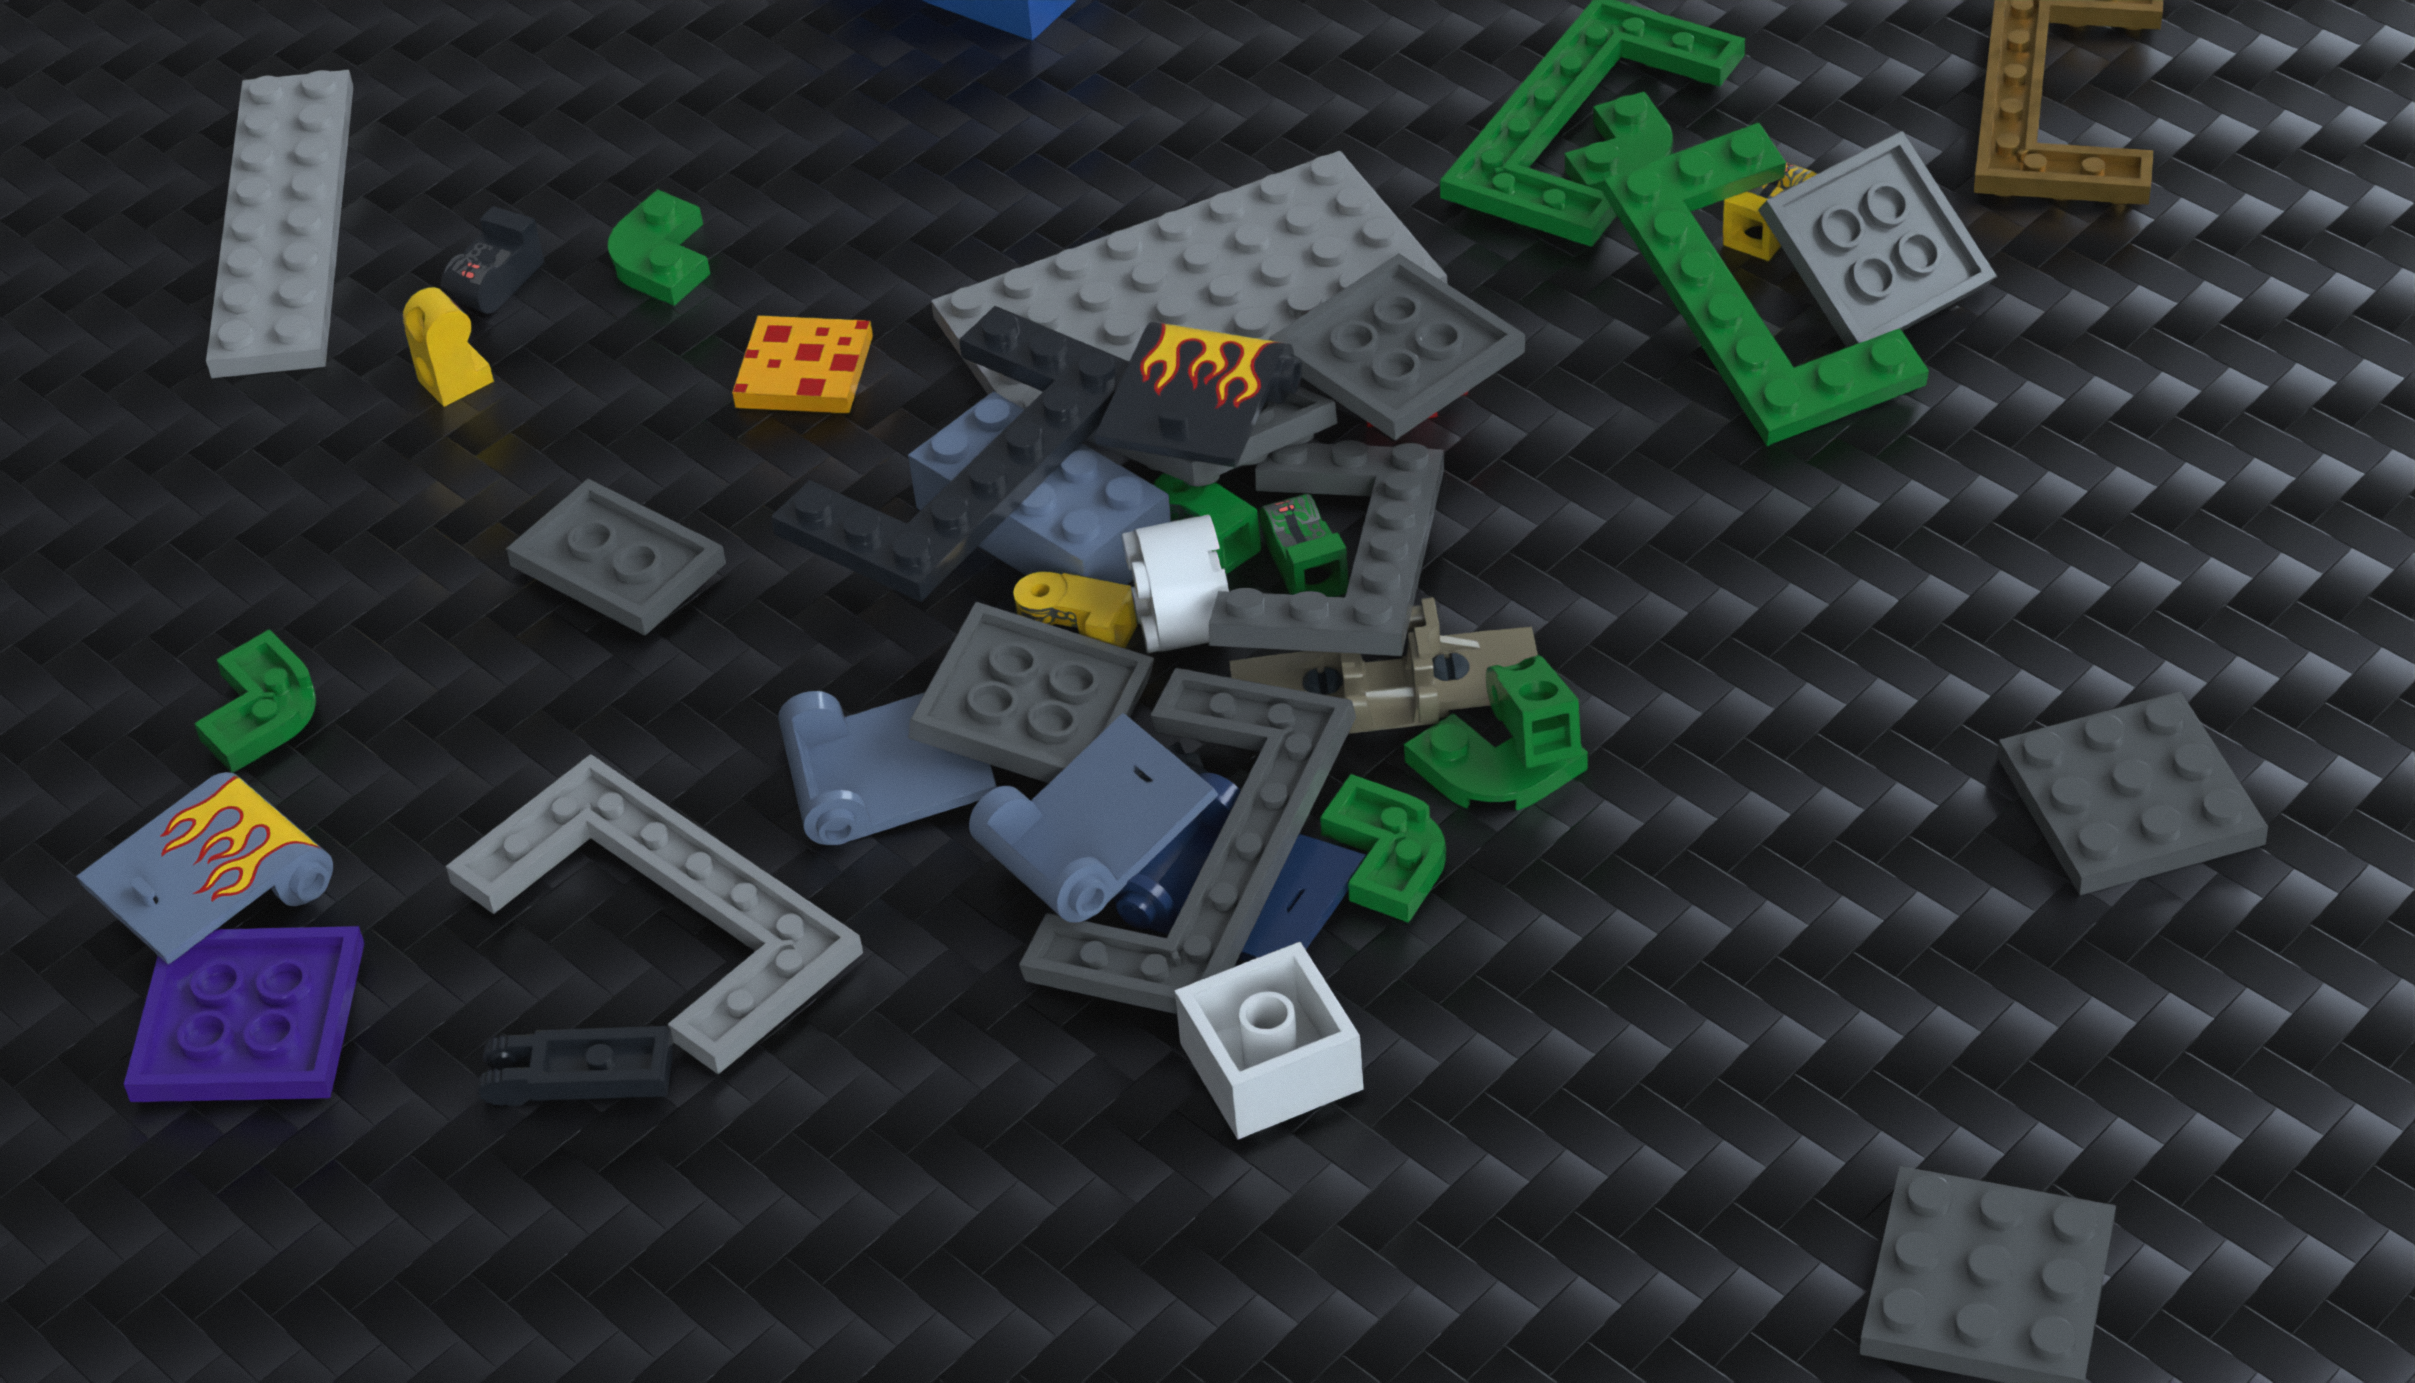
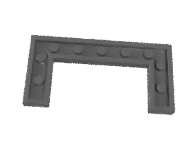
[1209,440,1444,656]
[1019,668,1356,1014]

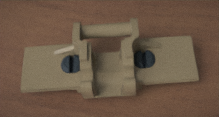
[1229,597,1538,734]

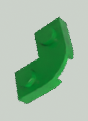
[1564,92,1673,191]
[608,189,710,306]
[194,630,316,773]
[1404,713,1588,810]
[1320,774,1446,923]

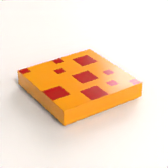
[732,316,873,413]

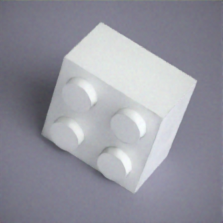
[1175,942,1363,1139]

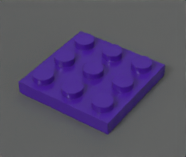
[124,926,364,1102]

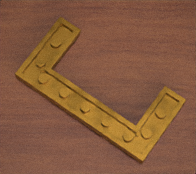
[1974,0,2163,205]

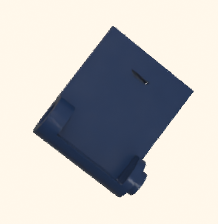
[1113,773,1366,962]

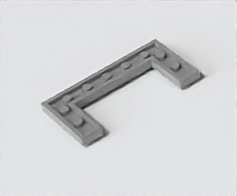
[446,754,863,1074]

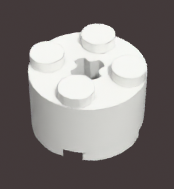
[1122,515,1229,653]

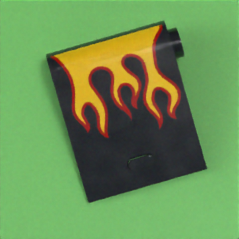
[1094,322,1302,468]

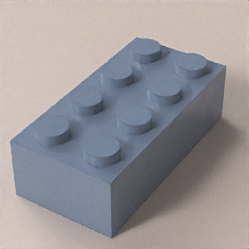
[908,391,1171,585]

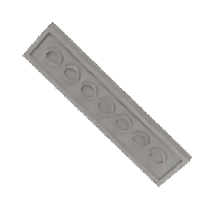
[206,70,353,378]

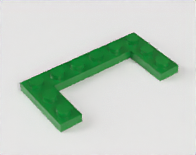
[1440,0,1745,247]
[1603,123,1929,446]

